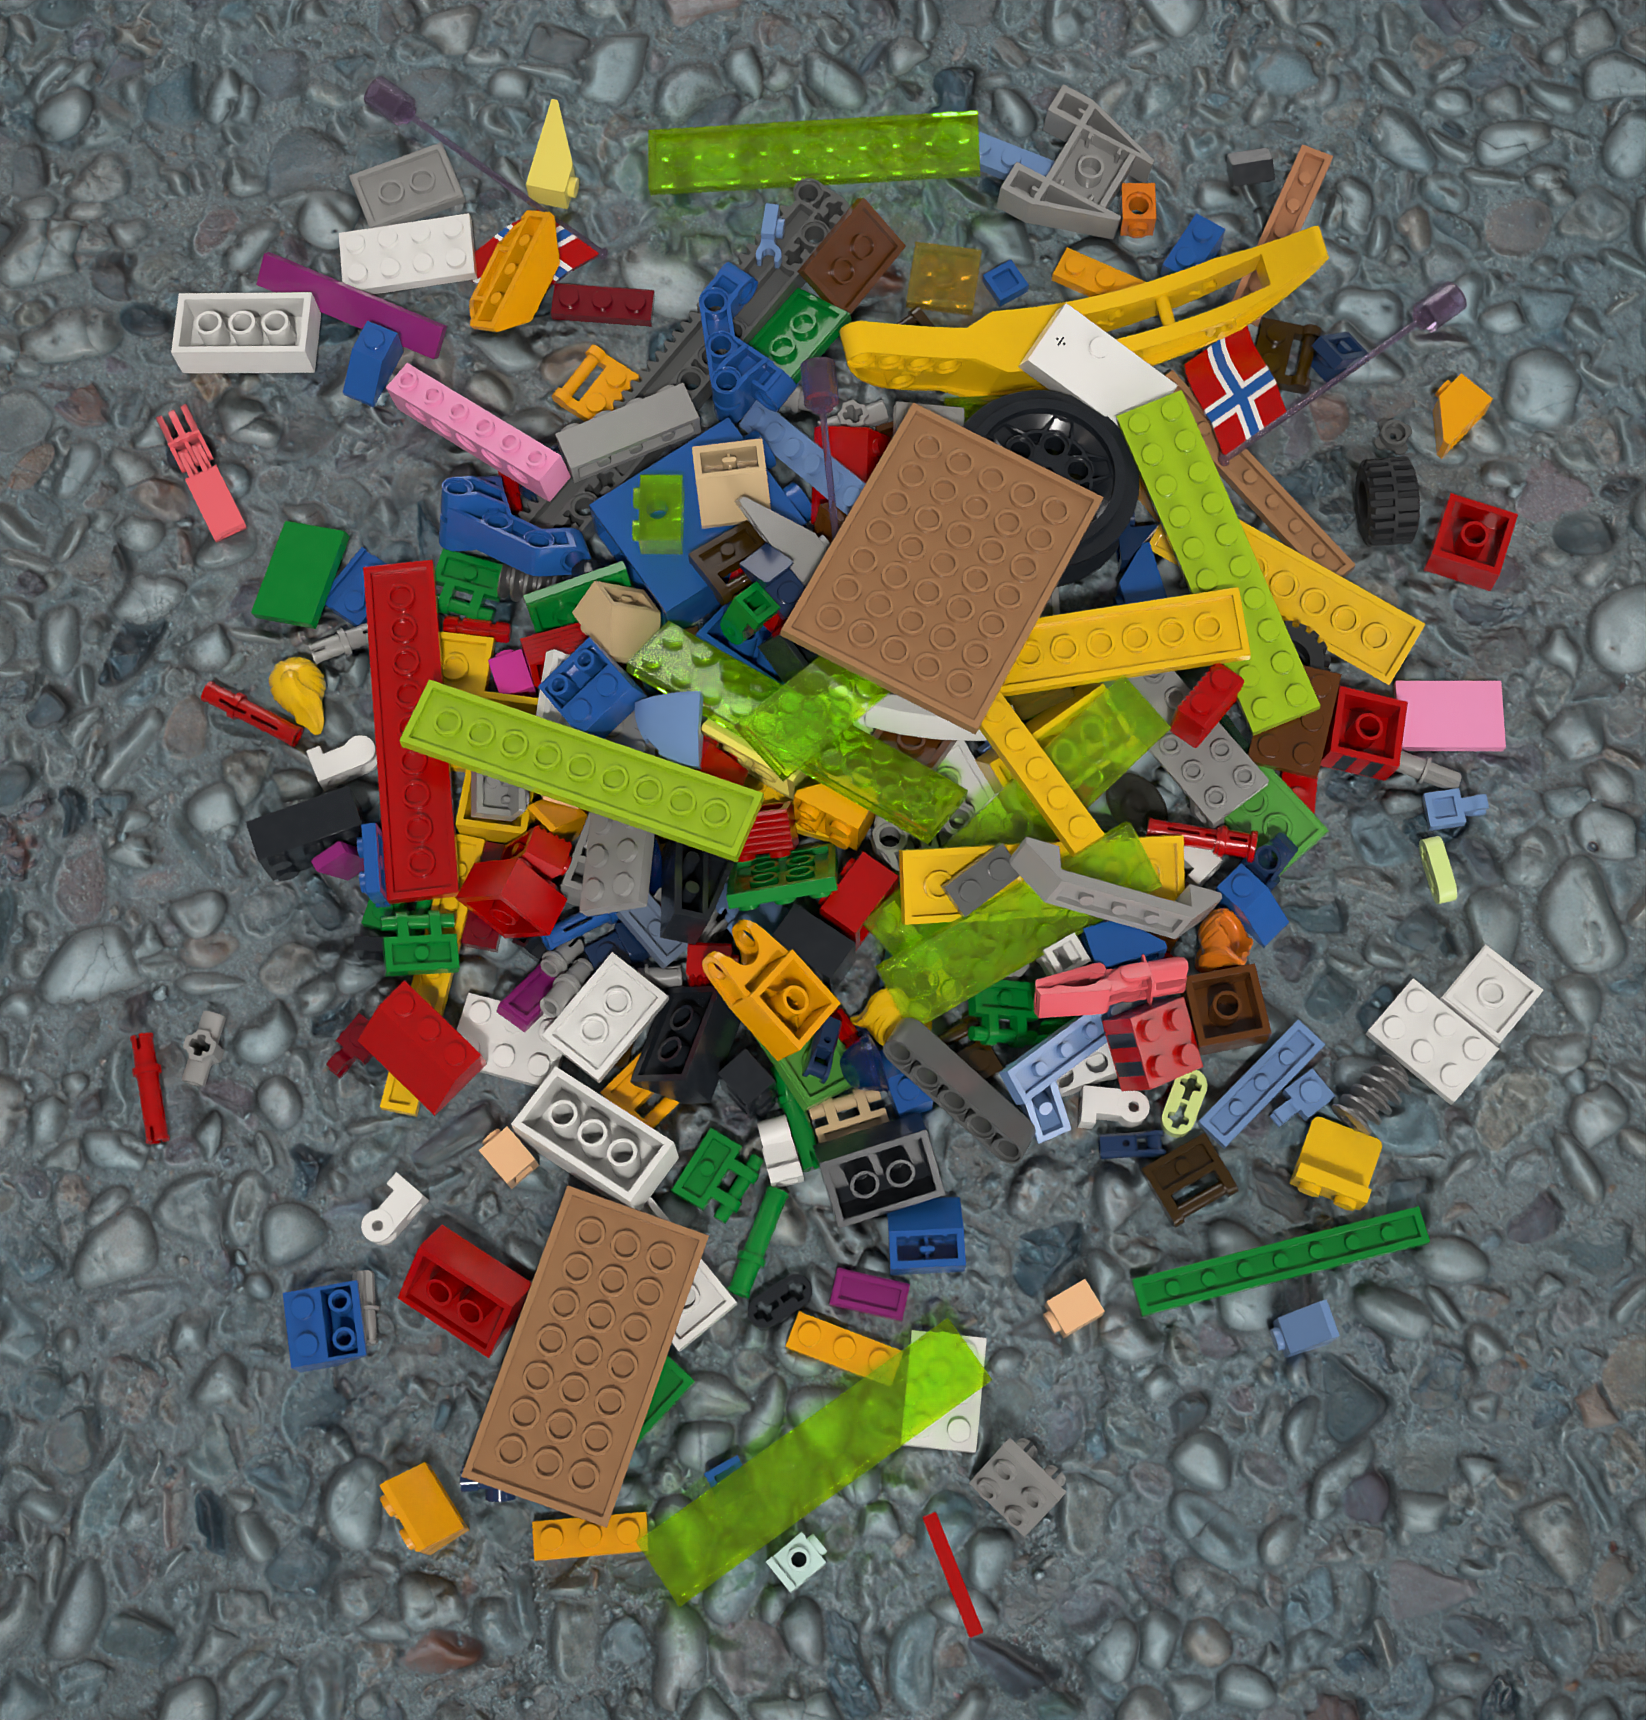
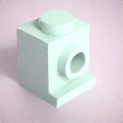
[766,1532,827,1594]

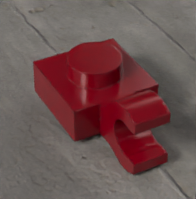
[326,1013,373,1079]

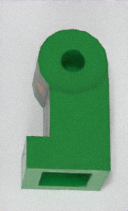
[720,581,781,645]

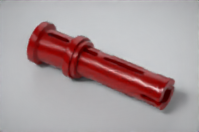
[1146,817,1258,863]

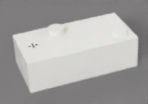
[171,292,321,373]
[1018,303,1178,429]
[511,1066,679,1211]

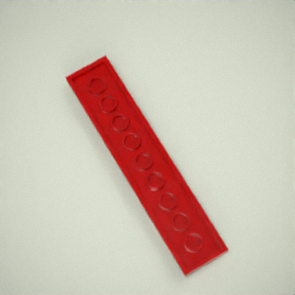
[363,559,460,904]

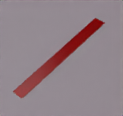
[923,1512,983,1638]

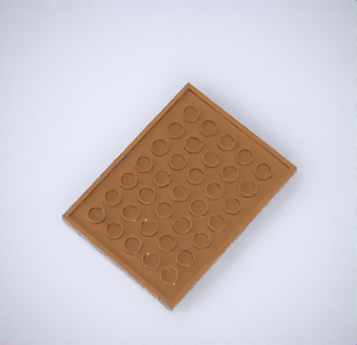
[780,402,1104,735]

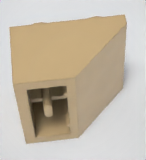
[692,438,771,529]
[572,581,661,667]

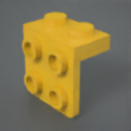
[1289,1117,1382,1211]

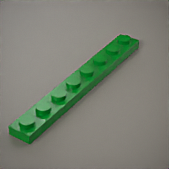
[1131,1206,1430,1317]

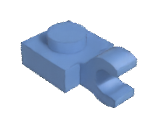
[756,203,785,269]
[1422,788,1489,831]
[1269,1068,1336,1128]

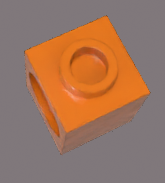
[1119,183,1156,238]

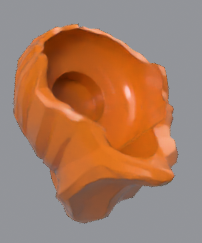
[1195,908,1254,973]

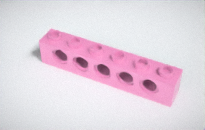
[386,363,571,502]

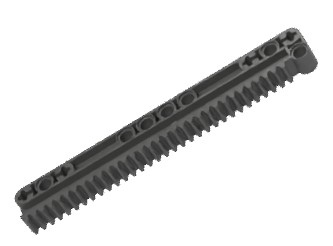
[518,178,850,544]

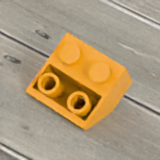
[794,776,879,851]
[379,1462,469,1555]

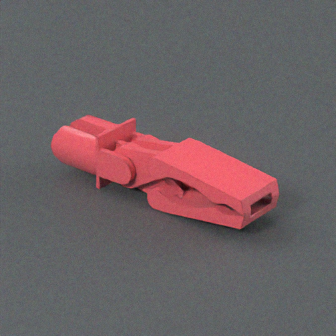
[156,404,247,543]
[1034,954,1189,1018]

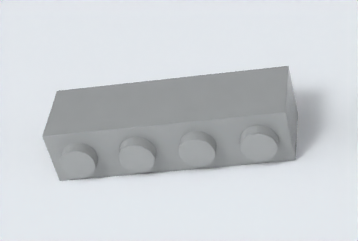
[555,383,701,483]

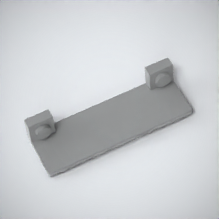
[1099,671,1269,829]

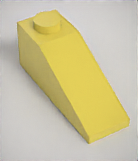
[526,99,579,209]

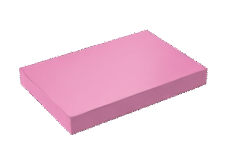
[1393,681,1506,751]

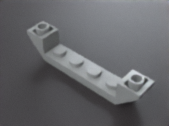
[1009,837,1222,939]

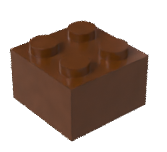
[1180,963,1272,1056]

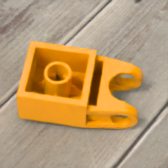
[702,919,841,1061]

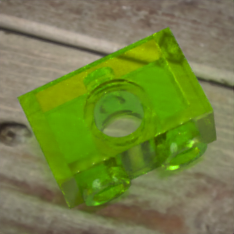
[632,475,685,554]

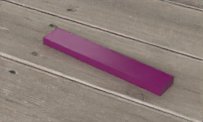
[256,252,447,359]

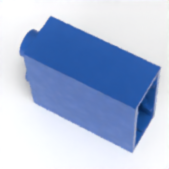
[589,417,811,633]

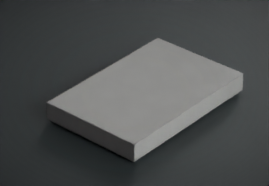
[349,142,466,228]

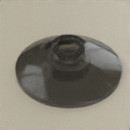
[1106,773,1168,837]

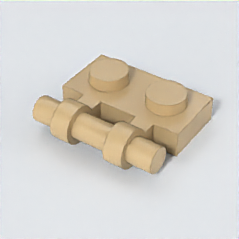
[808,1085,889,1143]

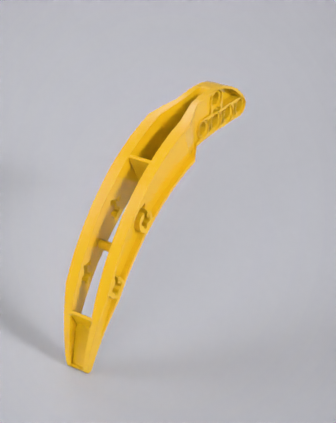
[839,226,1329,403]

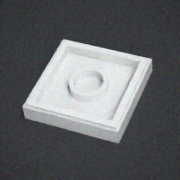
[1440,944,1544,1046]

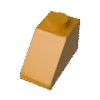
[1433,373,1493,459]
[528,799,589,843]

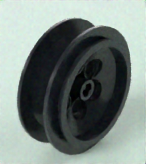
[962,390,1140,587]

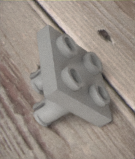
[969,1438,1067,1537]

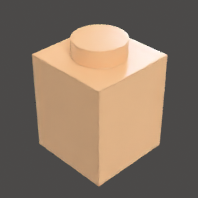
[479,1126,540,1189]
[1043,1279,1105,1339]

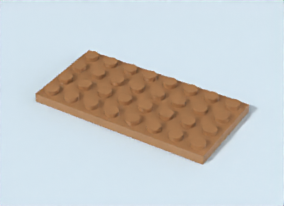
[461,1186,709,1528]

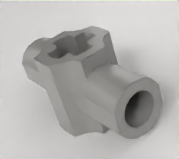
[817,400,889,428]
[182,1011,226,1087]

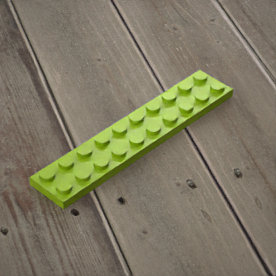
[1116,390,1321,736]
[399,679,764,862]

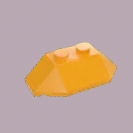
[469,210,560,332]

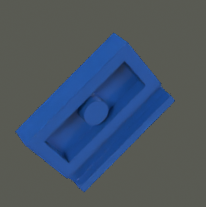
[325,547,387,627]
[357,823,391,908]

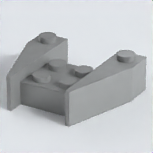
[996,84,1154,239]

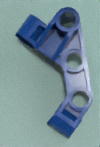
[699,262,799,424]
[439,475,591,577]

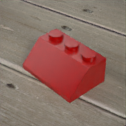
[811,426,892,525]
[358,980,487,1116]
[398,1224,532,1358]

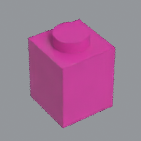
[488,649,538,698]

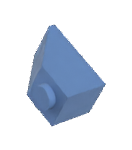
[1005,1062,1072,1144]
[1270,1299,1340,1358]

